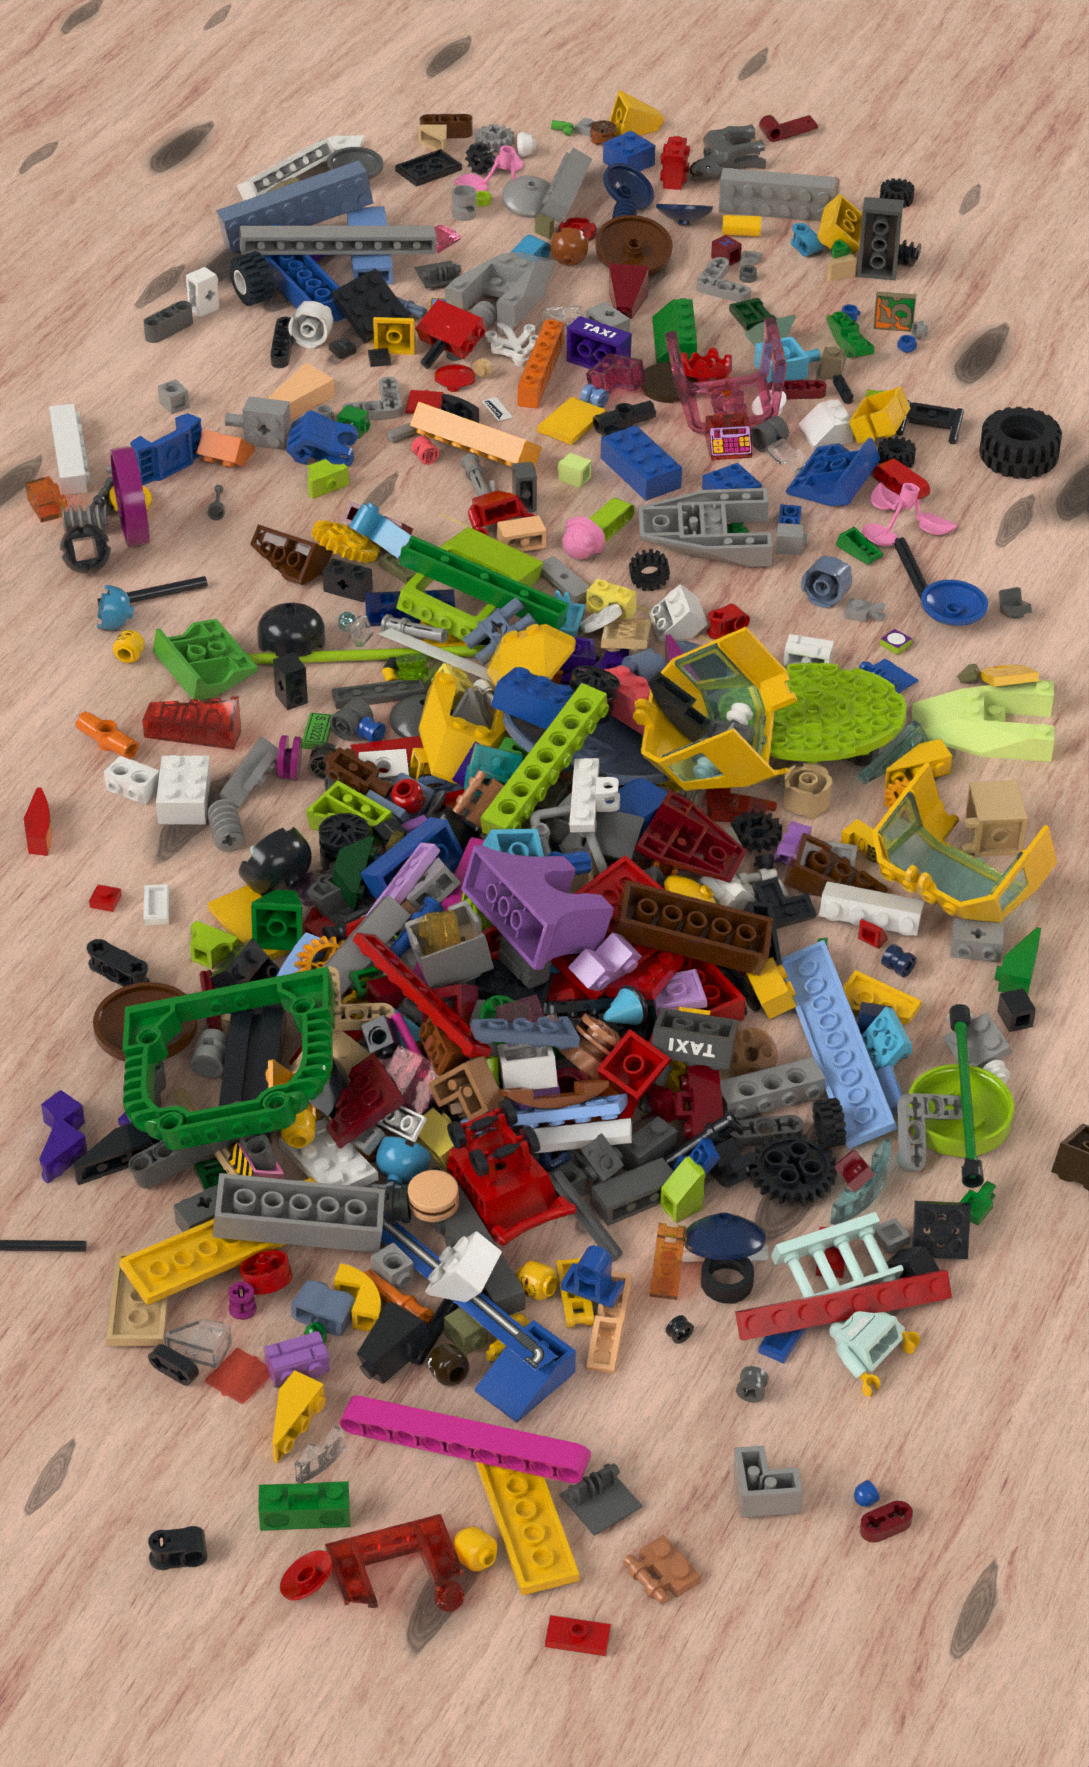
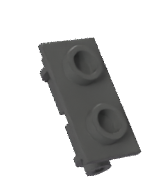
[90,476,114,514]

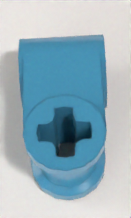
[791,223,824,257]

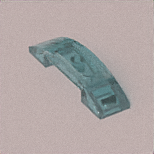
[830,1138,891,1225]

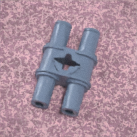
[462,597,537,666]

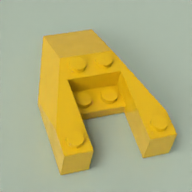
[418,671,511,785]

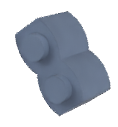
[291,1280,356,1336]

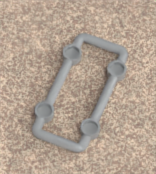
[530,805,607,894]

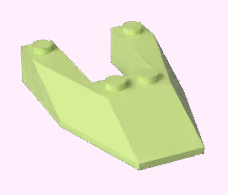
[911,680,1054,762]

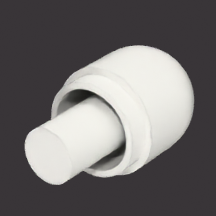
[473,679,495,706]

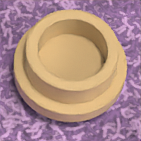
[473,358,492,378]

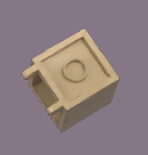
[962,780,1028,857]

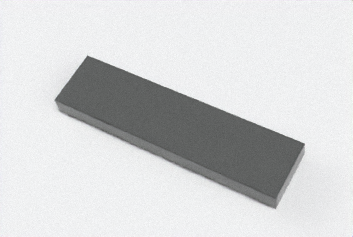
[332,677,427,709]

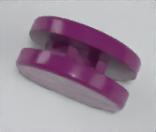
[277,735,302,780]

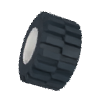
[230,251,274,306]

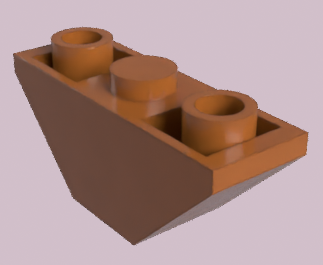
[419,1017,466,1076]

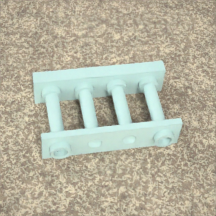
[771,1212,904,1298]

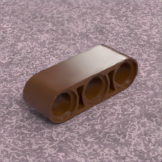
[420,114,473,138]

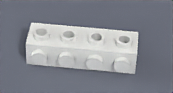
[819,881,925,936]

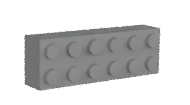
[719,168,836,221]
[213,1173,385,1253]

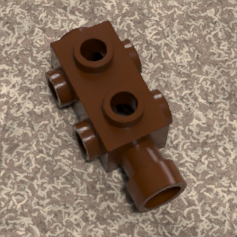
[324,747,394,799]

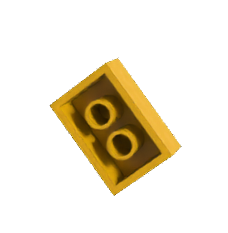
[817,193,862,254]

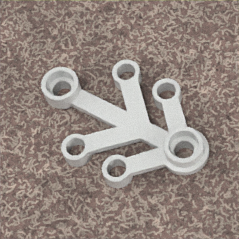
[485,322,538,367]

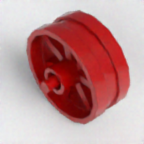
[239,1250,293,1295]

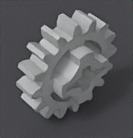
[475,124,514,152]

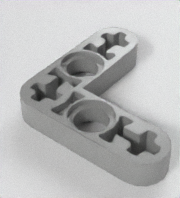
[697,257,751,302]
[342,377,402,420]
[897,1093,963,1172]

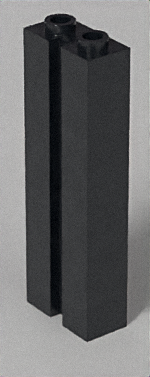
[219,1003,287,1145]

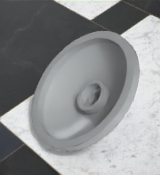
[502,176,550,218]

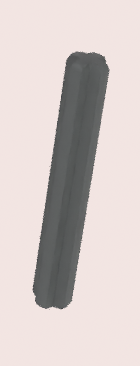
[550,1170,623,1262]

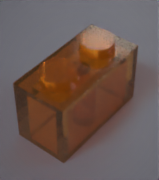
[25,476,67,523]

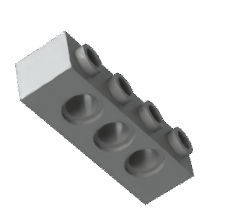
[720,1057,826,1119]

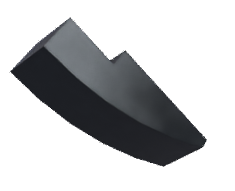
[648,672,711,743]

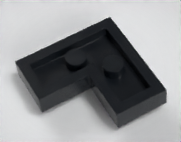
[752,877,817,929]

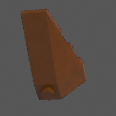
[250,524,333,586]
[783,832,888,897]

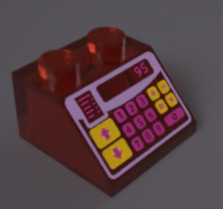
[705,413,753,460]

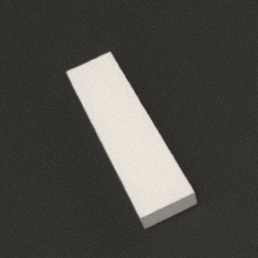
[533,1118,632,1153]

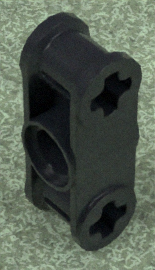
[86,939,150,987]

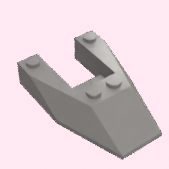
[445,252,555,327]
[638,488,773,567]

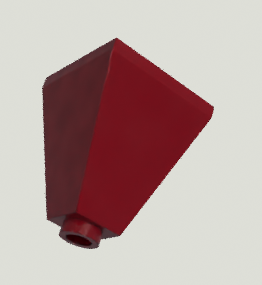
[609,263,649,319]

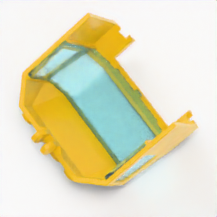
[633,627,798,791]
[872,762,1057,923]

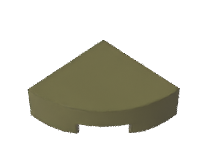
[957,664,981,683]

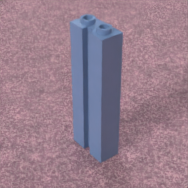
[347,206,393,284]

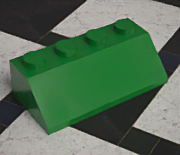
[652,298,697,364]

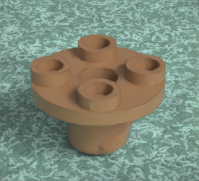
[730,1028,778,1076]

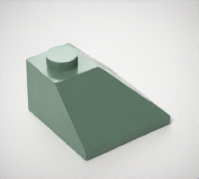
[745,314,796,346]

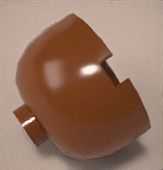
[550,228,589,266]

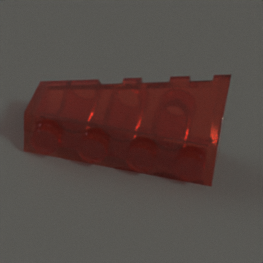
[142,696,241,750]

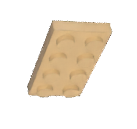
[601,618,651,652]
[106,1251,169,1346]

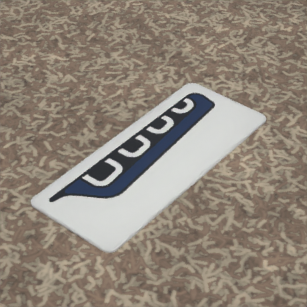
[482,397,513,421]

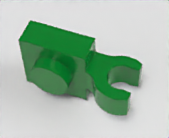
[960,1181,996,1226]

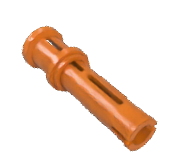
[364,1269,434,1326]

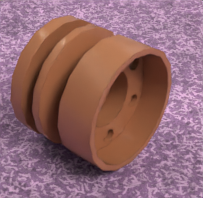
[558,1013,621,1079]

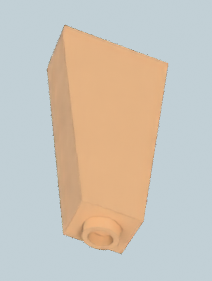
[267,363,335,420]

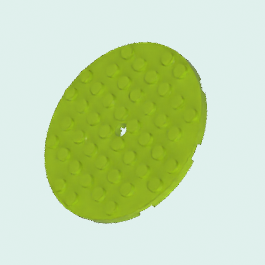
[719,663,906,764]

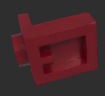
[641,1084,675,1123]
[835,1149,875,1193]

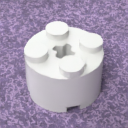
[288,301,333,348]

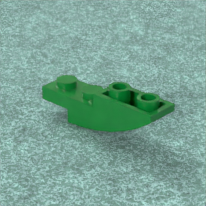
[826,311,874,358]

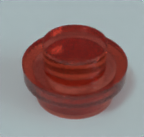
[434,1580,465,1612]

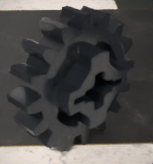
[730,810,782,853]

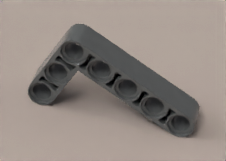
[128,1101,277,1189]

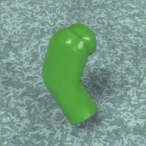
[551,120,575,136]

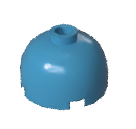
[97,585,134,630]
[376,1137,431,1185]

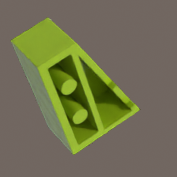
[306,780,393,845]

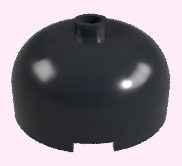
[257,602,326,657]
[239,827,312,896]

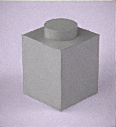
[776,523,807,555]

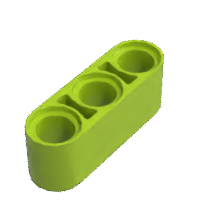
[589,497,635,542]

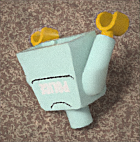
[830,1311,920,1397]

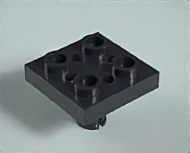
[912,1201,971,1259]

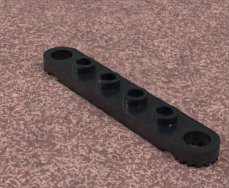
[536,996,653,1017]

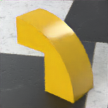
[334,1263,381,1332]

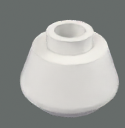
[517,132,536,158]

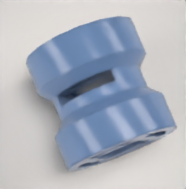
[580,384,609,408]

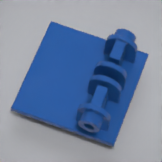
[859,658,918,693]

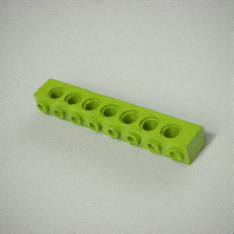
[480,683,609,835]

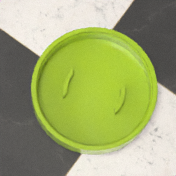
[908,1064,1014,1157]

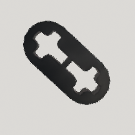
[148,1344,199,1386]

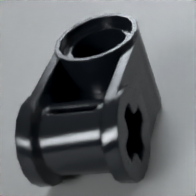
[148,1526,208,1570]

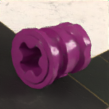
[228,1281,257,1320]

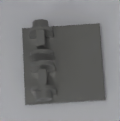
[414,261,461,289]
[559,1463,642,1536]

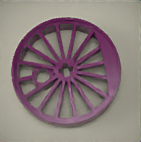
[110,446,150,547]

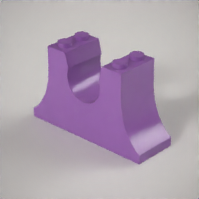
[461,845,614,970]

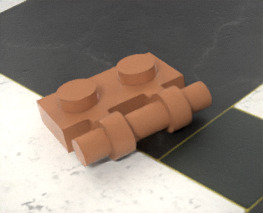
[453,769,504,828]
[623,1535,701,1605]

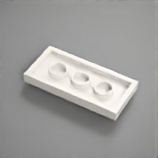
[279,1118,379,1187]

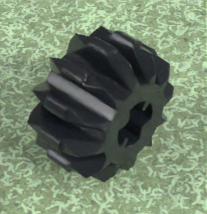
[464,142,496,175]

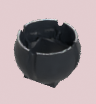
[60,523,111,574]

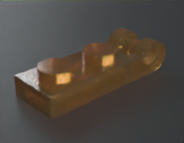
[649,1223,686,1300]

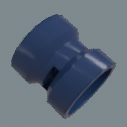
[881,944,917,978]

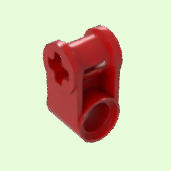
[707,603,750,639]

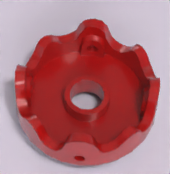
[681,347,732,382]

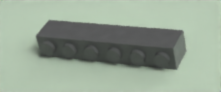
[434,1177,525,1315]

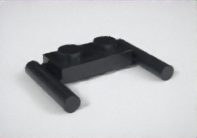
[896,400,964,444]

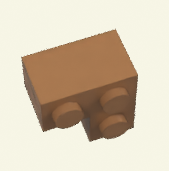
[428,1056,504,1121]

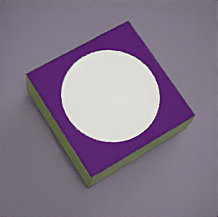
[880,629,912,655]

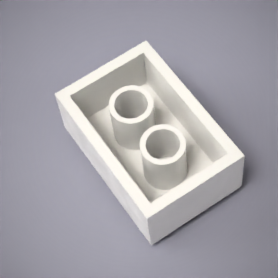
[156,755,211,824]

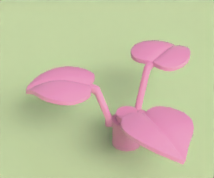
[454,146,523,192]
[862,483,958,546]

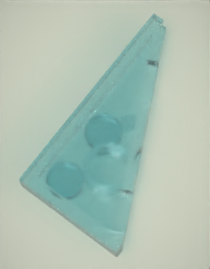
[857,719,929,784]

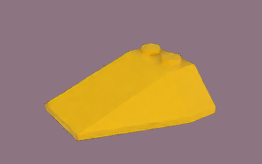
[487,624,576,687]

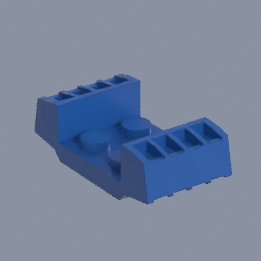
[130,413,202,485]

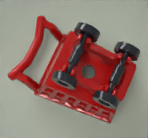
[446,1099,577,1246]

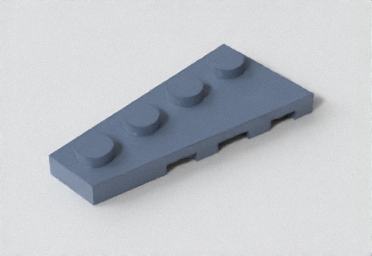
[470,1016,580,1050]

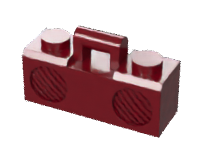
[673,1065,725,1146]

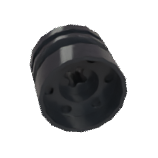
[569,666,620,724]
[319,813,370,872]

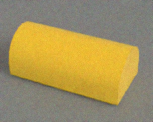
[722,215,761,237]

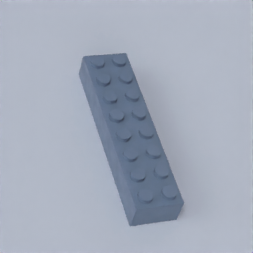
[216,160,373,254]

